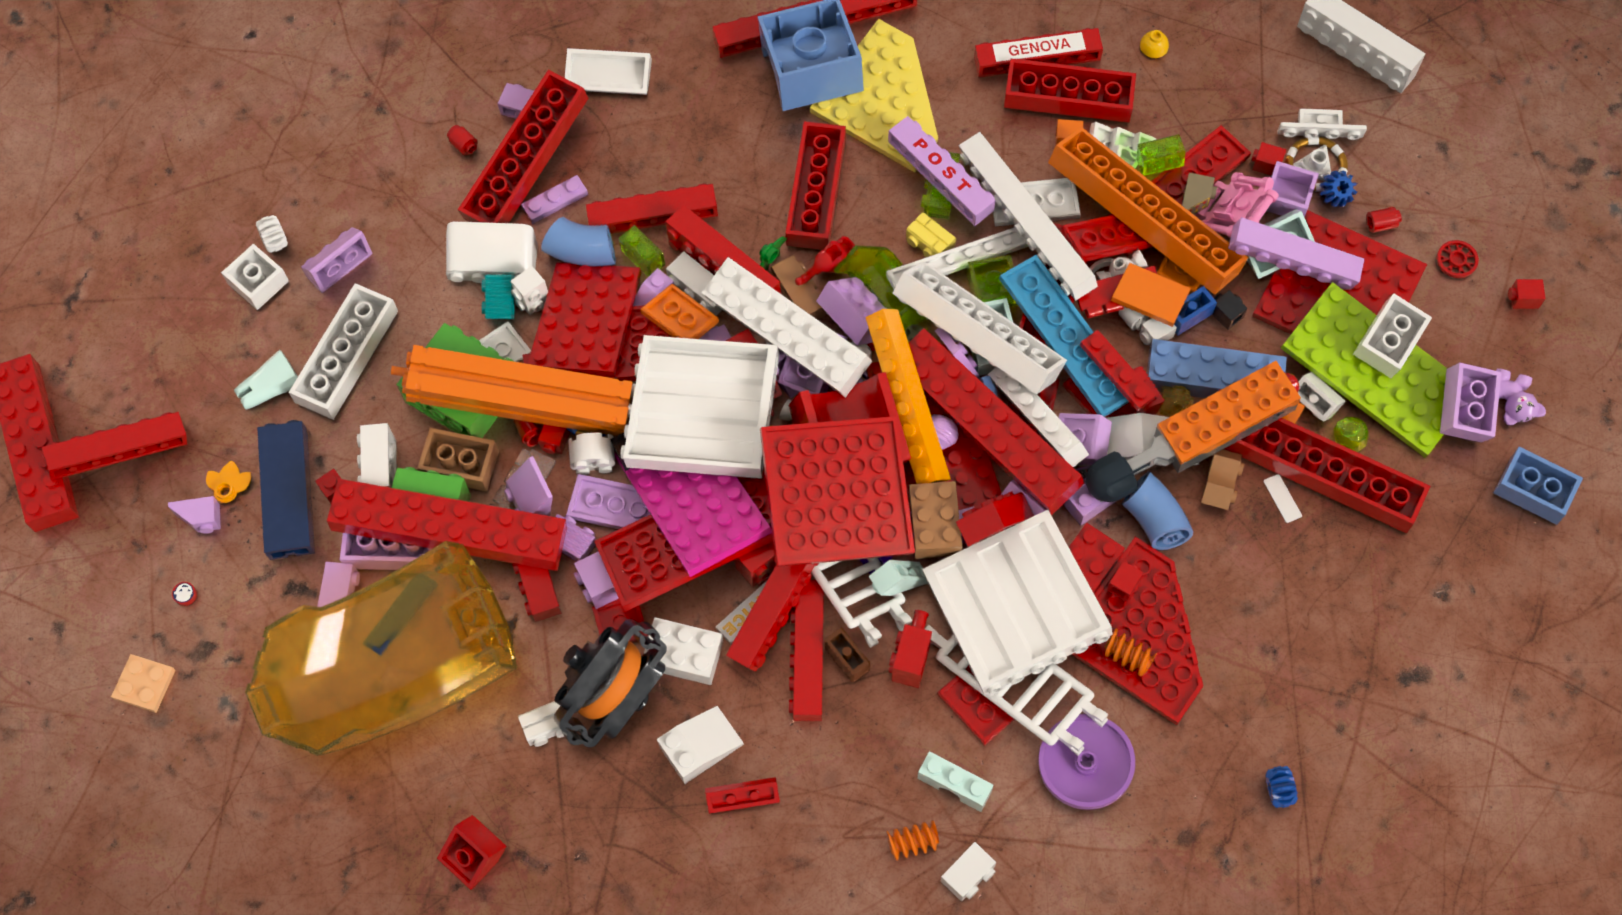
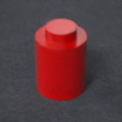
[1366,207,1402,233]

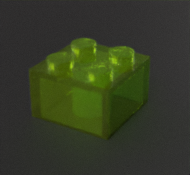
[966,255,1017,307]

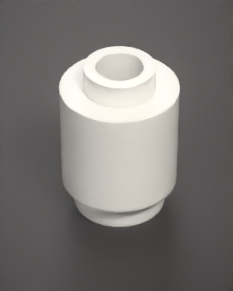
[1119,307,1149,331]

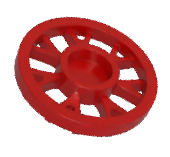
[1436,240,1479,278]

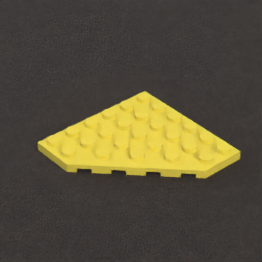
[810,19,938,172]

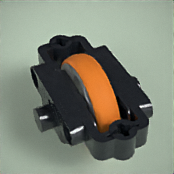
[554,619,667,747]

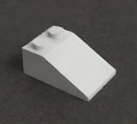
[657,706,744,784]

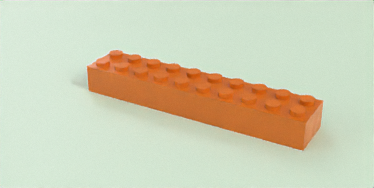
[1048,127,1248,295]

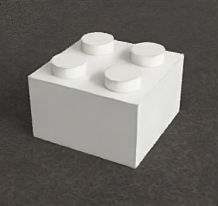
[221,244,289,310]

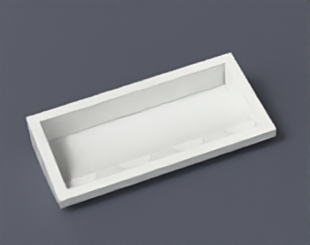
[565,48,652,95]

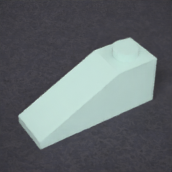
[869,560,928,596]

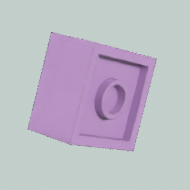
[1059,413,1112,465]

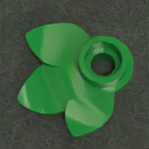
[759,236,787,271]

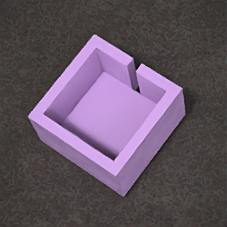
[1266,161,1319,217]

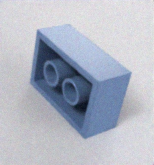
[1493,447,1583,525]

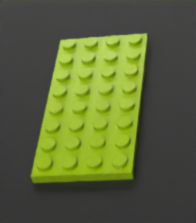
[1281,282,1448,458]

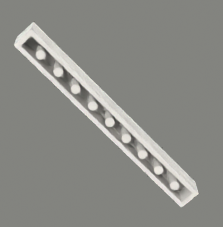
[958,132,1098,301]

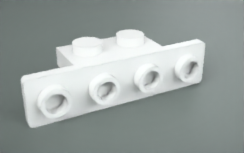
[1277,109,1367,140]

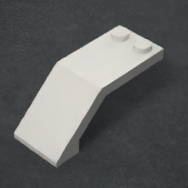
[1079,413,1199,467]

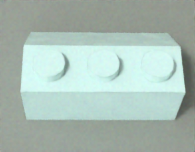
[1246,209,1315,279]

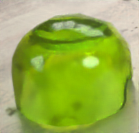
[1333,417,1369,452]

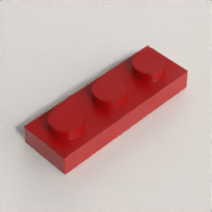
[705,777,780,814]

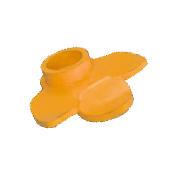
[206,461,252,503]

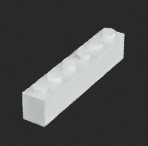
[988,367,1089,467]

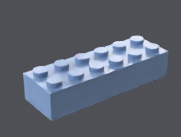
[1147,339,1287,398]

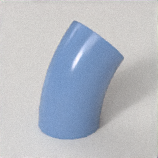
[541,217,616,266]
[1122,471,1194,550]

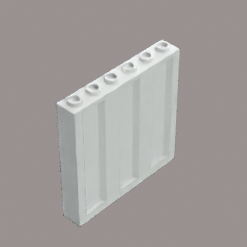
[621,335,779,478]
[922,510,1112,696]

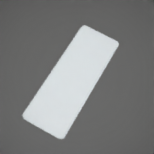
[1264,474,1302,523]

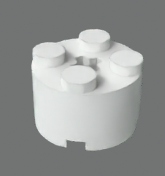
[568,433,615,475]

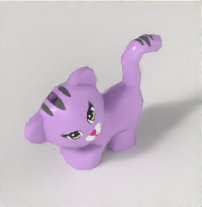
[1496,369,1546,425]

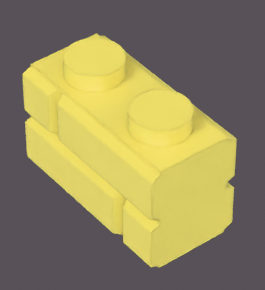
[906,212,956,257]

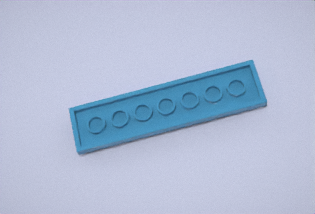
[999,255,1129,417]

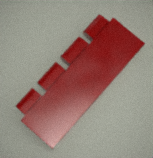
[1077,266,1157,319]

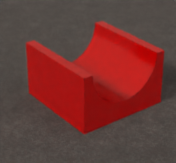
[788,372,911,465]

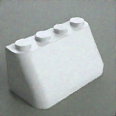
[446,222,538,283]

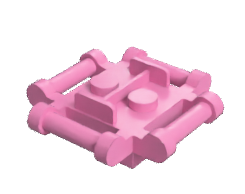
[1194,172,1279,238]

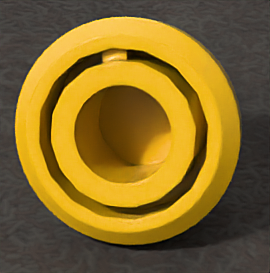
[1140,30,1169,58]

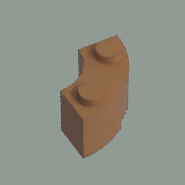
[1201,449,1244,510]

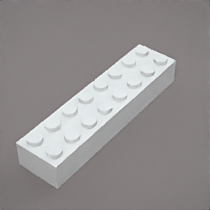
[701,257,872,398]
[892,261,1067,394]

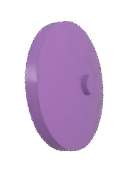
[1038,714,1135,810]

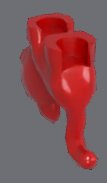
[795,236,857,286]

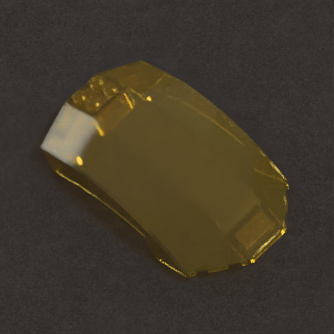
[245,541,517,756]

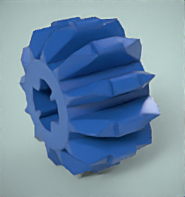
[1319,170,1357,207]
[1265,766,1298,808]

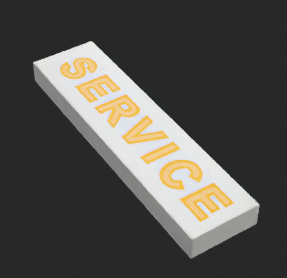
[715,581,767,645]

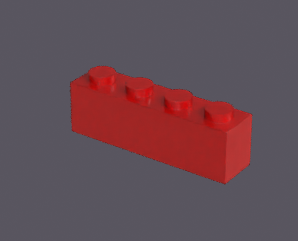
[512,563,562,622]

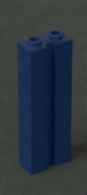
[257,420,315,560]

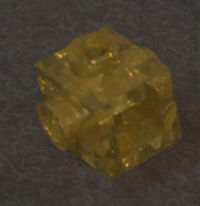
[1159,385,1194,417]

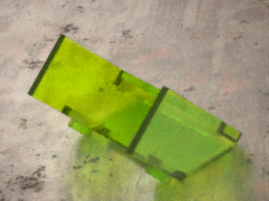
[834,245,927,331]

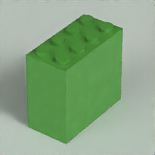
[396,323,514,438]

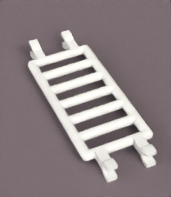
[811,558,913,648]
[925,625,1108,756]

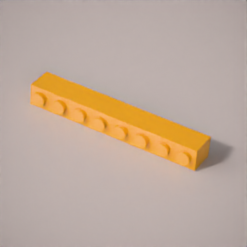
[865,309,951,484]

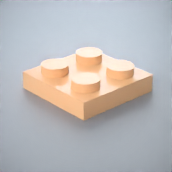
[111,654,176,713]

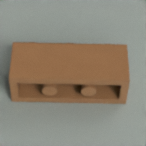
[771,255,826,320]

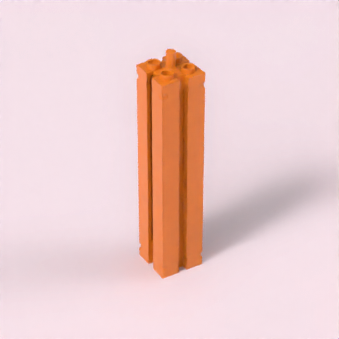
[391,345,632,436]

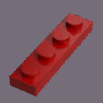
[1080,330,1156,412]

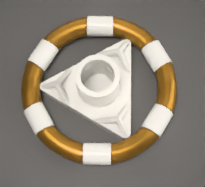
[1285,136,1348,192]

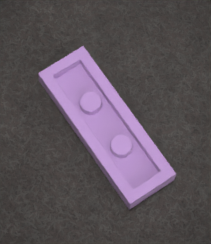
[521,175,588,224]

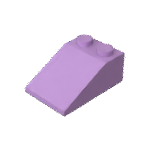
[504,456,553,516]

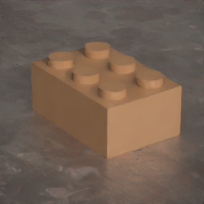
[417,428,499,492]
[909,481,962,559]

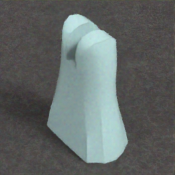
[234,350,298,410]

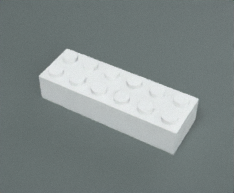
[1297,0,1425,93]
[289,283,398,420]

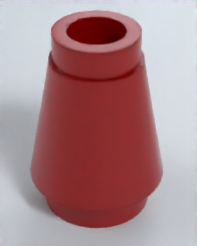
[514,419,541,447]

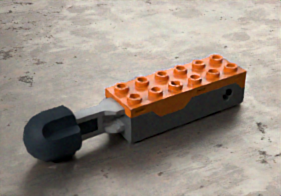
[1085,361,1301,502]

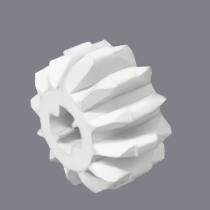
[256,215,288,252]

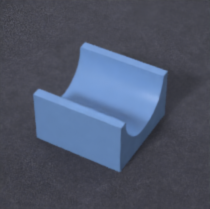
[758,0,864,111]

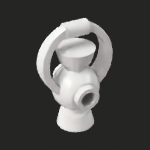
[1089,249,1148,280]

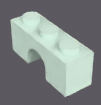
[917,751,993,812]

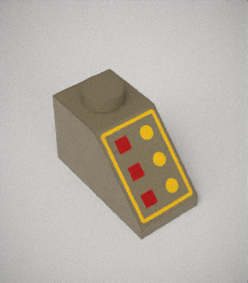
[1182,173,1217,215]

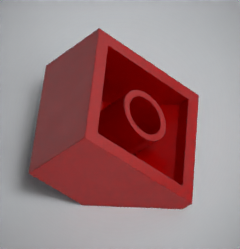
[437,815,507,890]

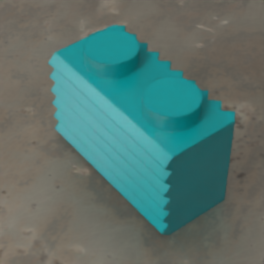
[482,275,515,319]

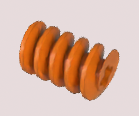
[1105,628,1157,677]
[886,820,939,861]

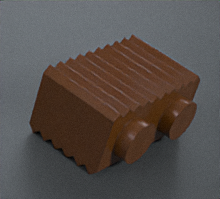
[825,627,871,683]

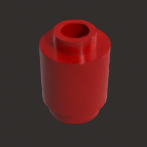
[447,125,478,156]

